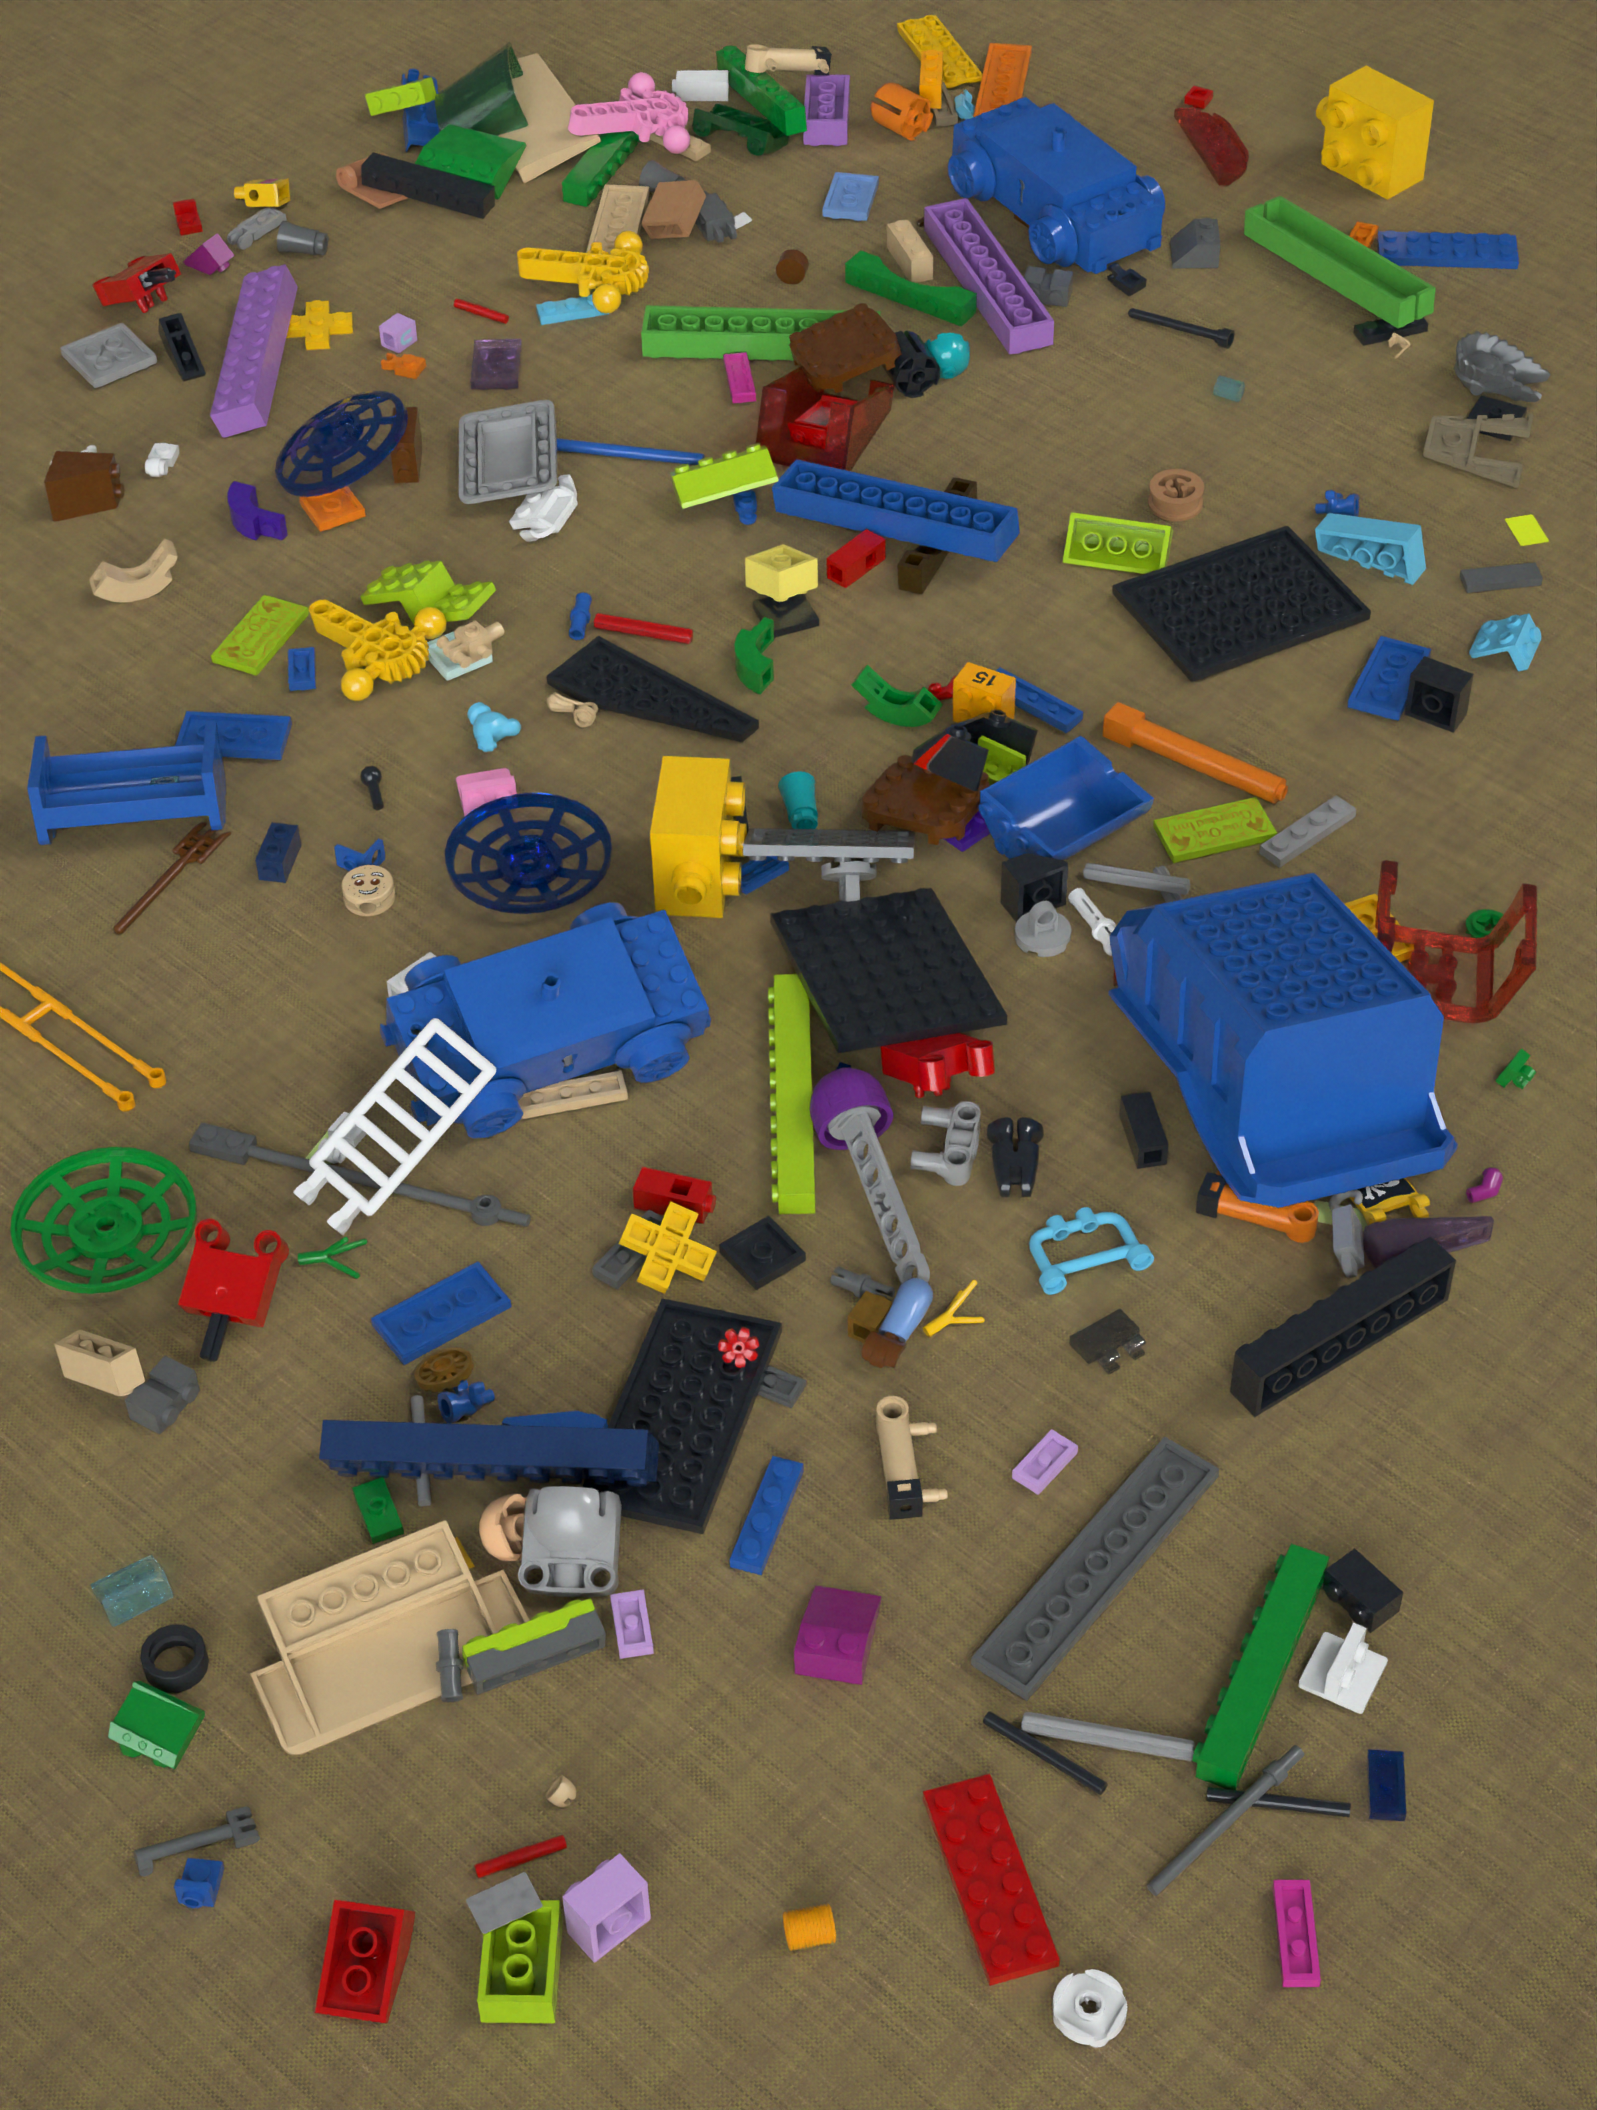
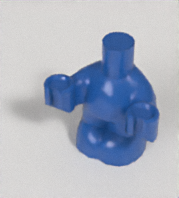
[1315,490,1359,517]
[438,1380,495,1424]

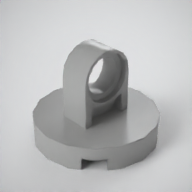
[821,861,877,902]
[1014,901,1072,957]

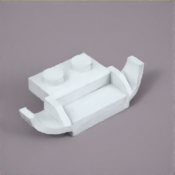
[509,474,578,542]

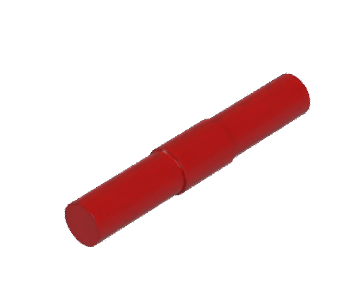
[454,298,509,324]
[474,1834,567,1879]

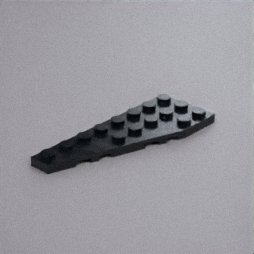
[546,636,759,742]

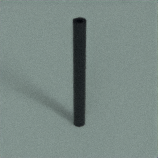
[983,1711,1108,1795]
[1206,1787,1351,1817]

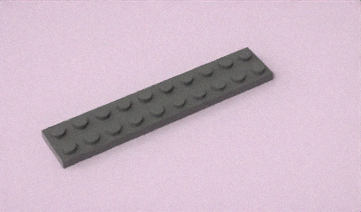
[971,1437,1219,1701]

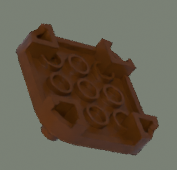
[789,303,902,393]
[862,755,990,845]

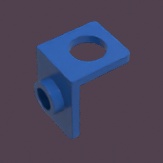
[334,838,386,871]

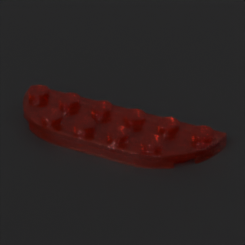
[1174,108,1249,186]

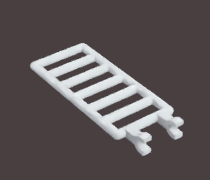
[293,1018,496,1235]

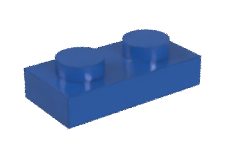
[288,647,316,691]

